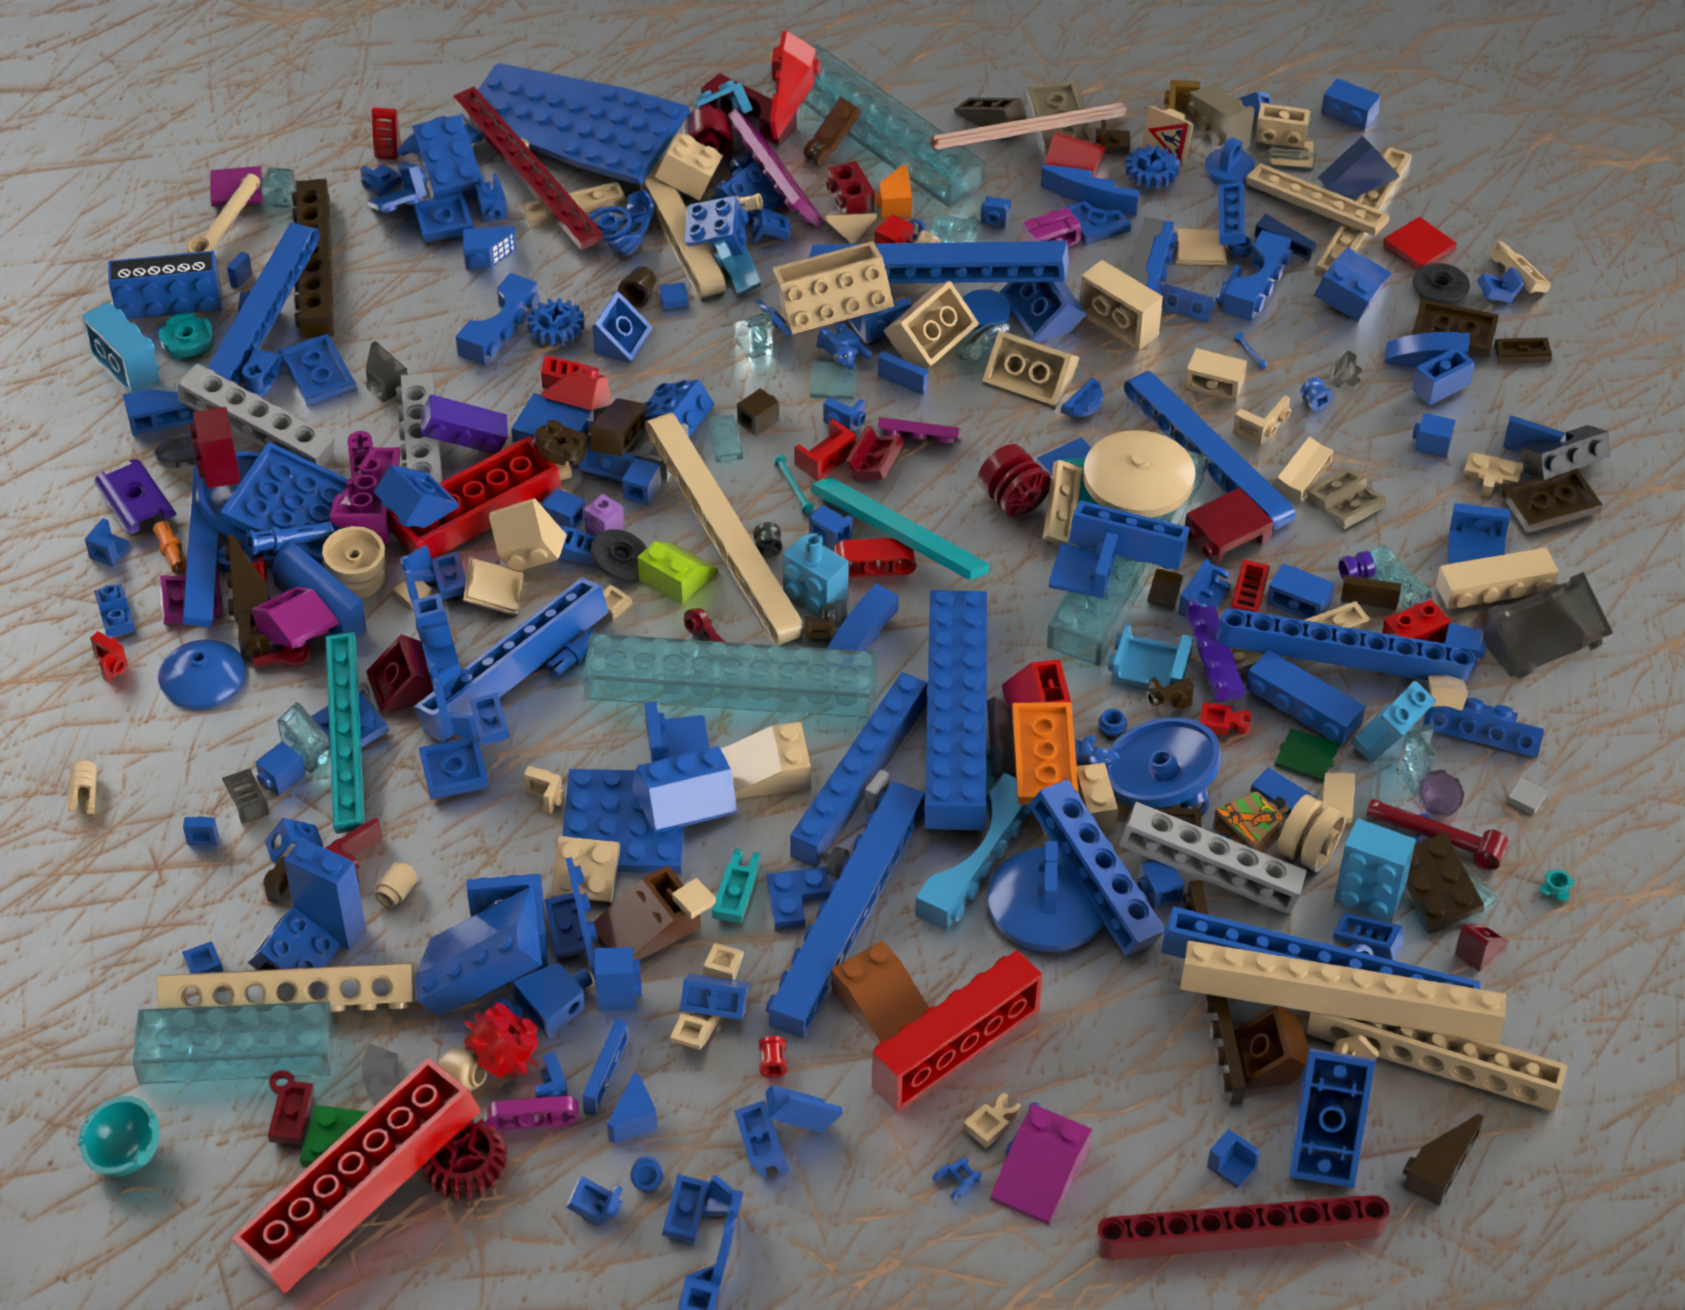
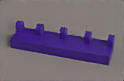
[1186,601,1245,702]

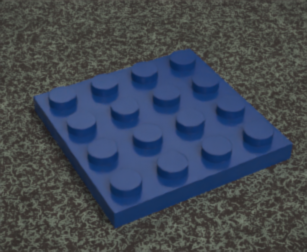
[219,442,349,565]
[562,769,685,873]

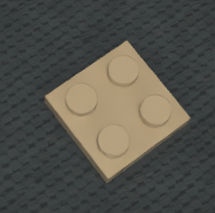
[550,836,620,904]

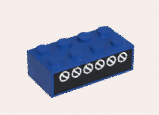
[108,251,222,320]

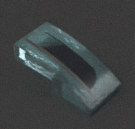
[955,323,1011,360]

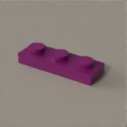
[878,417,962,443]

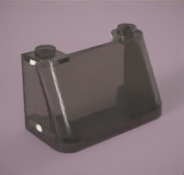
[1470,572,1613,680]

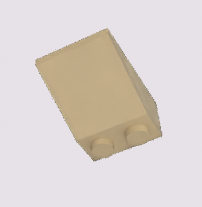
[721,722,811,799]

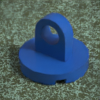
[1205,137,1255,185]

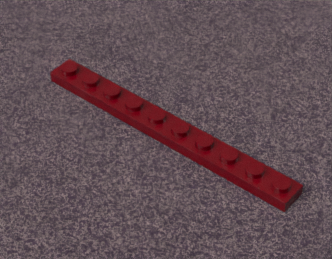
[453,86,603,250]

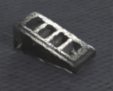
[222,768,270,824]

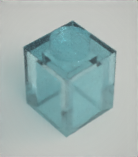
[262,167,296,208]

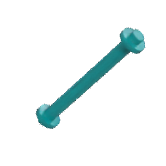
[773,455,814,514]

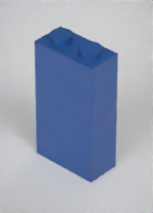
[284,838,366,950]

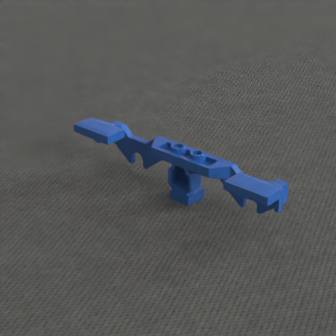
[399,545,510,746]
[661,1174,743,1310]

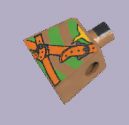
[1213,792,1289,853]

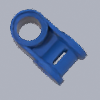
[242,349,283,397]

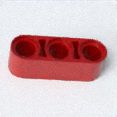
[834,538,917,578]

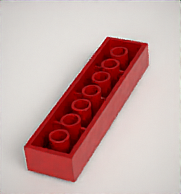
[231,1057,481,1294]

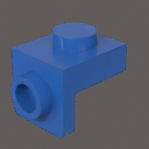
[1477,267,1524,303]
[823,397,867,432]
[566,1176,623,1226]

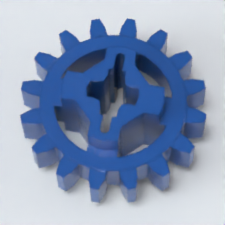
[1125,145,1180,189]
[527,298,585,347]

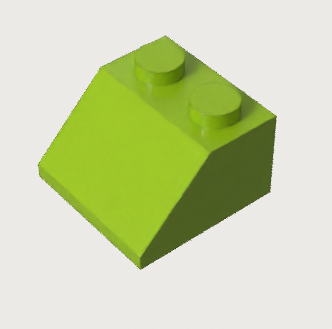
[637,541,718,605]

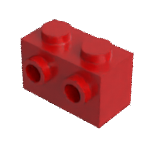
[1382,599,1451,643]

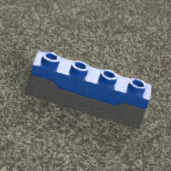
[1127,217,1178,295]

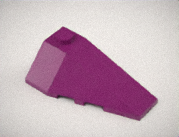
[330,447,401,543]

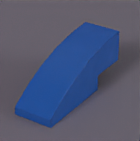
[1384,332,1470,368]
[824,583,899,670]

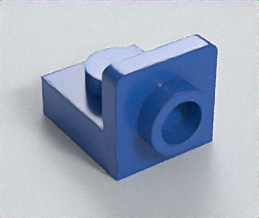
[360,164,402,197]
[980,196,1011,227]
[749,208,791,243]
[534,1052,568,1098]

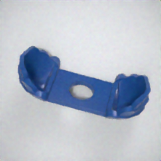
[608,190,654,255]

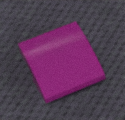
[210,166,263,207]
[158,570,223,624]

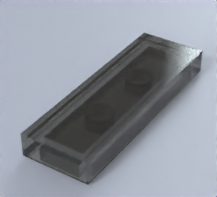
[987,697,1016,779]

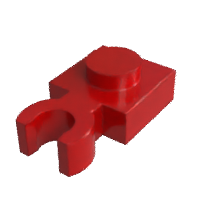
[1200,702,1252,736]

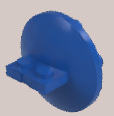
[987,841,1104,952]

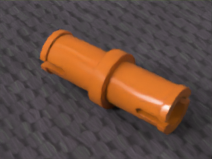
[153,521,187,573]

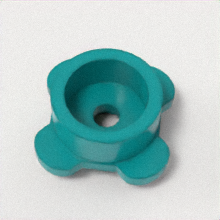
[1540,870,1574,901]

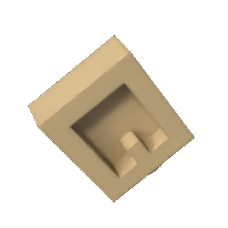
[1232,395,1291,447]

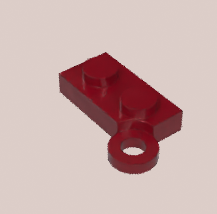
[268,1070,315,1145]

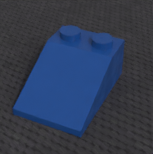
[1314,247,1392,322]

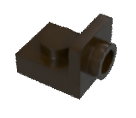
[1095,119,1130,155]
[238,614,271,659]

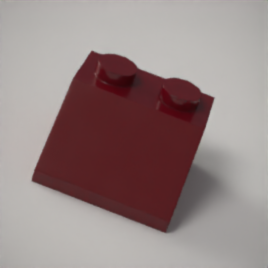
[366,634,433,714]

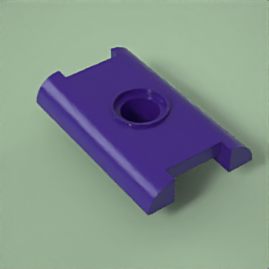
[94,459,177,535]

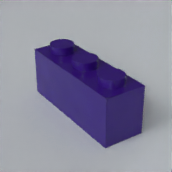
[421,394,508,454]

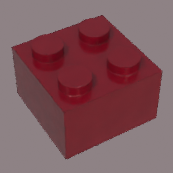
[189,407,241,489]

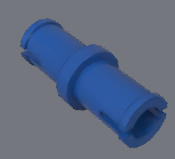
[546,629,600,678]

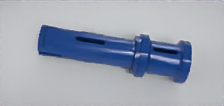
[245,521,334,555]

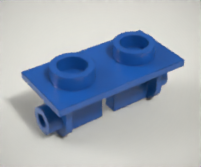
[1161,283,1216,322]

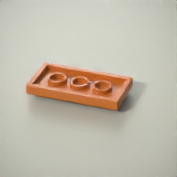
[1012,702,1078,804]

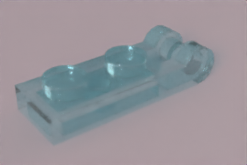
[1370,545,1432,610]

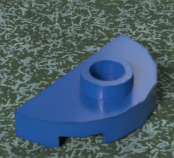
[1061,377,1103,417]

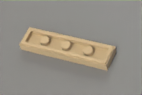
[522,181,626,228]

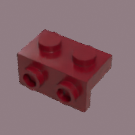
[846,426,904,481]

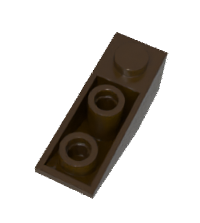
[224,535,270,624]

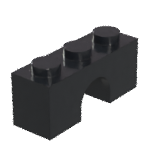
[1521,425,1610,480]

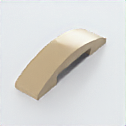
[670,943,743,1050]

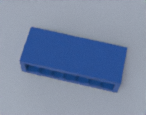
[272,540,367,638]

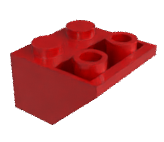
[1002,659,1071,733]

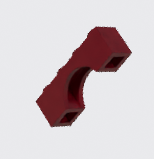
[701,73,797,146]

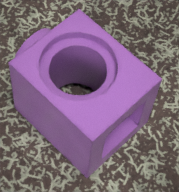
[584,494,625,536]

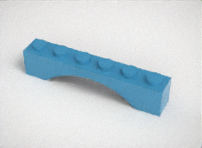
[915,773,1033,930]

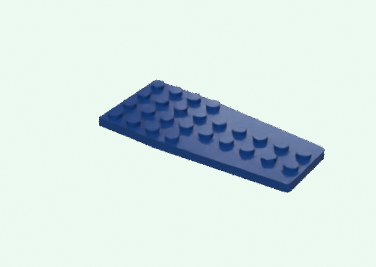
[461,63,690,186]

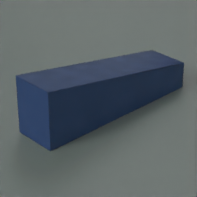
[1254,214,1317,261]

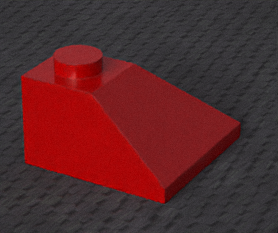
[541,367,611,410]

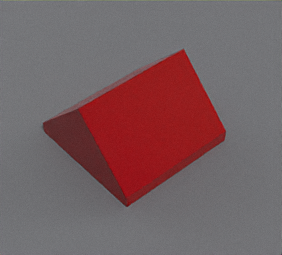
[1045,133,1106,177]

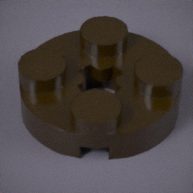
[532,420,588,465]

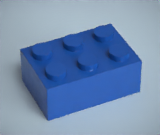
[412,114,481,199]

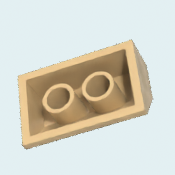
[982,330,1080,406]

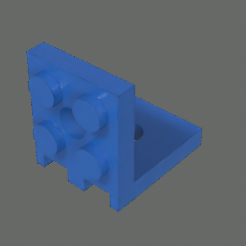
[466,874,548,971]

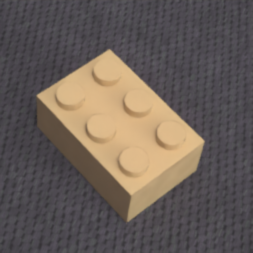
[1079,260,1163,351]
[883,281,979,369]

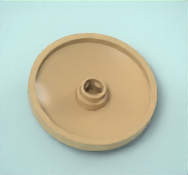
[1083,430,1195,518]

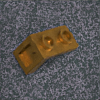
[1164,80,1200,110]

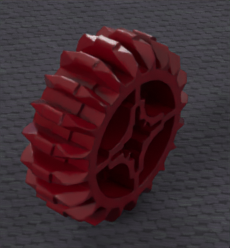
[420,1118,508,1201]

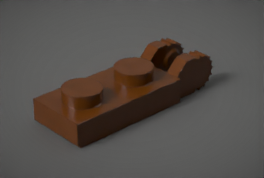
[803,96,862,166]

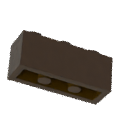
[588,398,648,457]

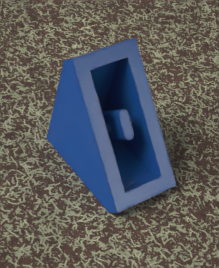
[607,1073,657,1143]

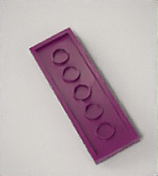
[728,109,825,228]

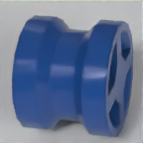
[1299,377,1334,411]

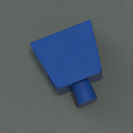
[512,963,593,1039]

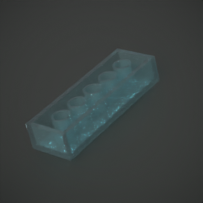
[133,1001,334,1084]

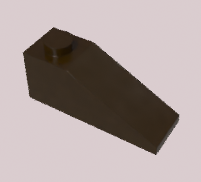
[954,97,1028,138]
[1402,1114,1484,1206]

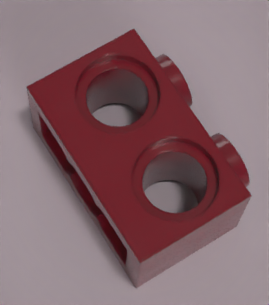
[825,161,875,215]

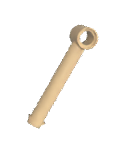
[187,174,260,253]

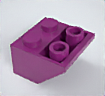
[251,586,339,648]

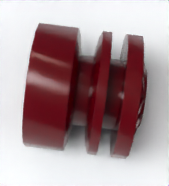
[978,444,1051,518]

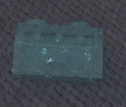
[1396,724,1435,796]

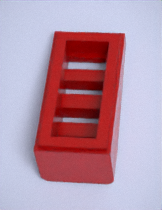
[371,107,402,160]
[541,356,598,388]
[1230,559,1270,613]

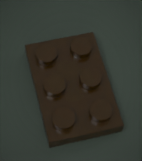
[1412,299,1499,357]
[1501,469,1603,533]
[1405,832,1484,933]

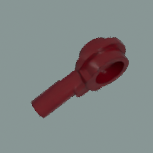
[683,608,729,653]
[252,644,311,668]

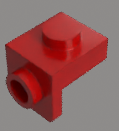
[90,631,128,682]

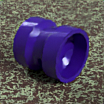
[1338,551,1376,582]

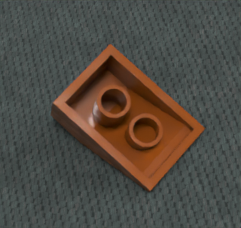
[831,940,929,1044]

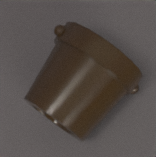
[618,266,656,308]

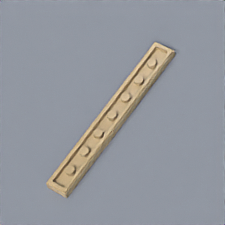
[1314,147,1411,277]

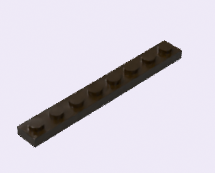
[1183,880,1246,1105]

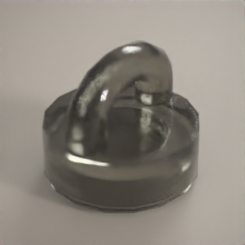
[822,600,848,629]
[818,846,850,878]

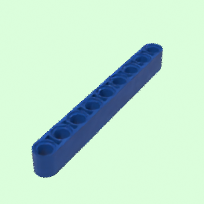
[208,223,319,385]
[1123,371,1296,532]
[1216,609,1475,682]

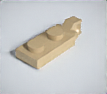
[1489,241,1551,293]

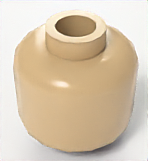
[438,1047,487,1092]

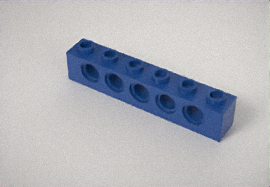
[1028,779,1165,957]

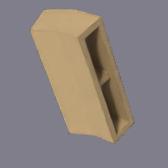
[1272,436,1333,503]
[1428,675,1468,711]

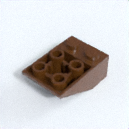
[594,865,701,960]

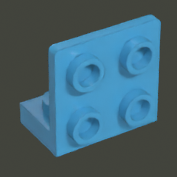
[693,80,753,114]

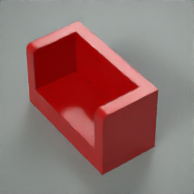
[794,419,856,481]

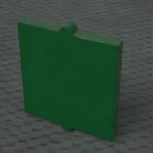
[1275,728,1339,783]

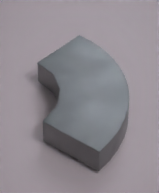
[362,1044,400,1106]

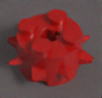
[463,1003,539,1078]

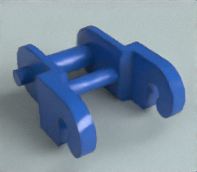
[932,1157,982,1202]

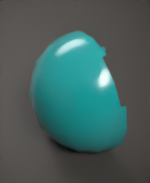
[77,1096,160,1177]

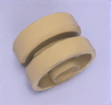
[322,526,388,599]
[1277,794,1347,872]

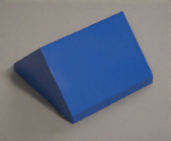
[592,290,653,363]
[1503,415,1566,453]

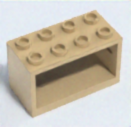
[772,241,894,334]

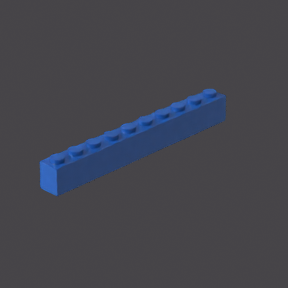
[809,241,1070,284]
[766,781,925,1039]
[1161,906,1481,989]

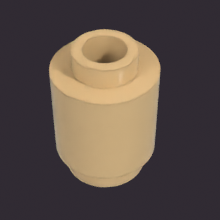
[374,862,417,908]

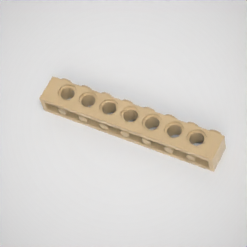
[157,962,415,1020]
[1306,1012,1568,1112]

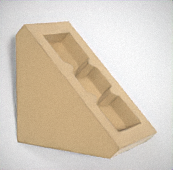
[825,213,877,244]

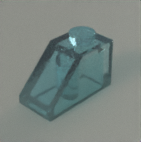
[734,311,772,361]
[277,702,330,774]

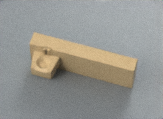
[1043,460,1082,545]

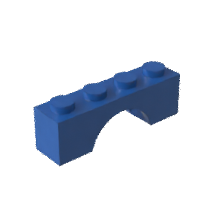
[1222,230,1293,321]
[455,272,540,366]

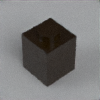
[737,388,779,436]

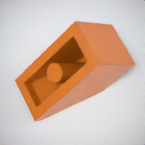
[875,164,912,218]

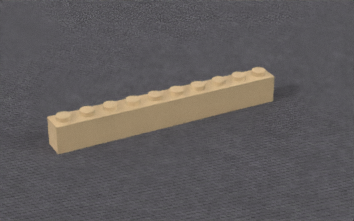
[1180,941,1507,1043]

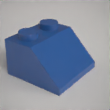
[374,465,460,528]

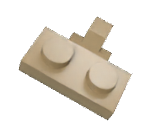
[1463,451,1523,499]

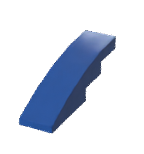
[1041,164,1140,216]

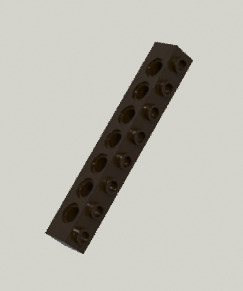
[292,178,334,339]

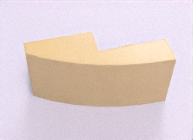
[1322,773,1356,823]

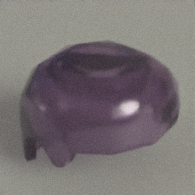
[1418,769,1465,818]

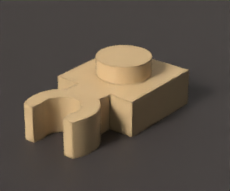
[963,1093,1021,1149]

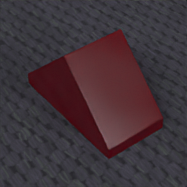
[1455,924,1509,972]

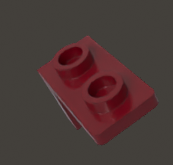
[326,818,383,883]

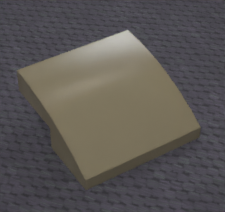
[1307,468,1387,529]

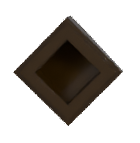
[1147,569,1183,608]

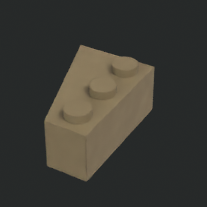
[1186,84,1255,149]

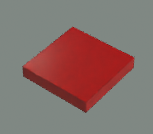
[1383,217,1457,270]

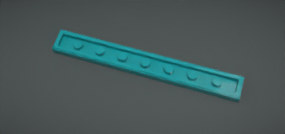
[811,477,990,580]
[325,632,365,834]

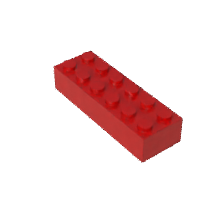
[387,436,562,558]
[872,950,1042,1112]

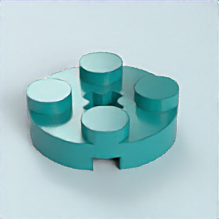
[159,313,213,360]

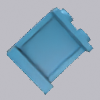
[1108,624,1194,691]
[1350,681,1436,763]

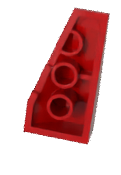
[770,31,821,139]

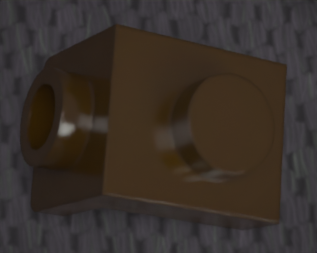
[1146,677,1194,716]
[263,856,290,905]

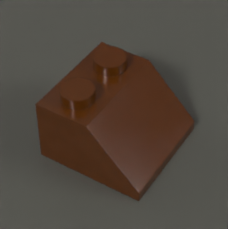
[1234,1005,1309,1089]

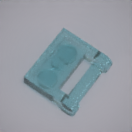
[929,214,980,243]

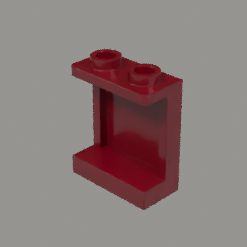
[1185,488,1273,566]

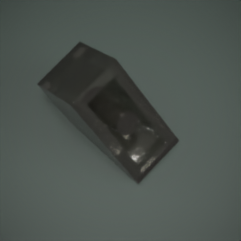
[365,341,408,402]

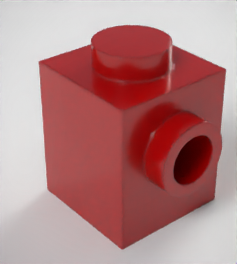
[874,214,913,244]

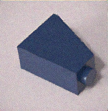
[1317,135,1400,199]

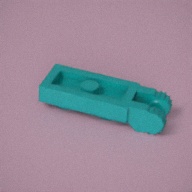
[712,848,761,924]

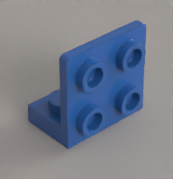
[1048,533,1118,599]
[645,701,709,762]
[247,906,341,985]

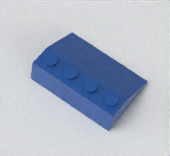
[415,887,542,1017]

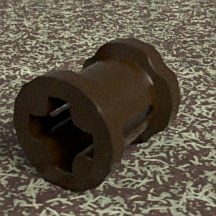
[805,616,834,642]

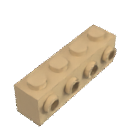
[1436,547,1559,609]

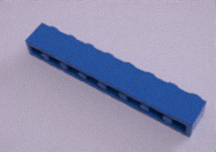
[414,577,609,743]
[790,672,928,868]

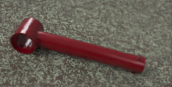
[1366,799,1509,870]

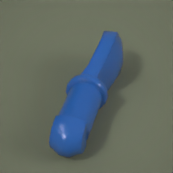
[1215,264,1242,305]

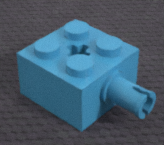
[783,533,848,618]

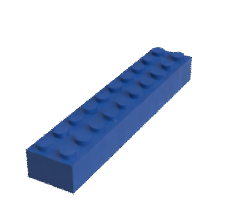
[925,590,987,830]

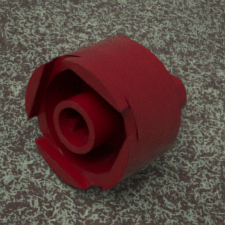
[681,104,734,163]

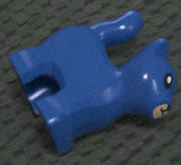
[816,322,872,370]

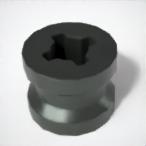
[753,522,783,557]

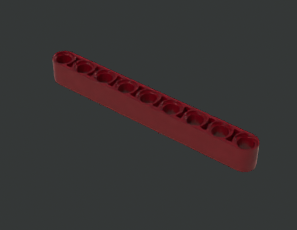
[1095,1195,1390,1260]

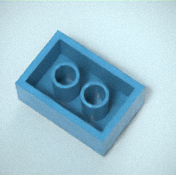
[81,302,160,393]
[1334,818,1416,921]

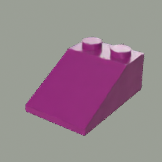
[990,1104,1092,1225]

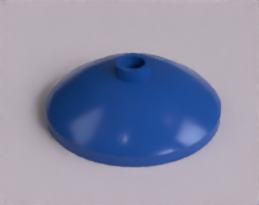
[158,639,246,709]

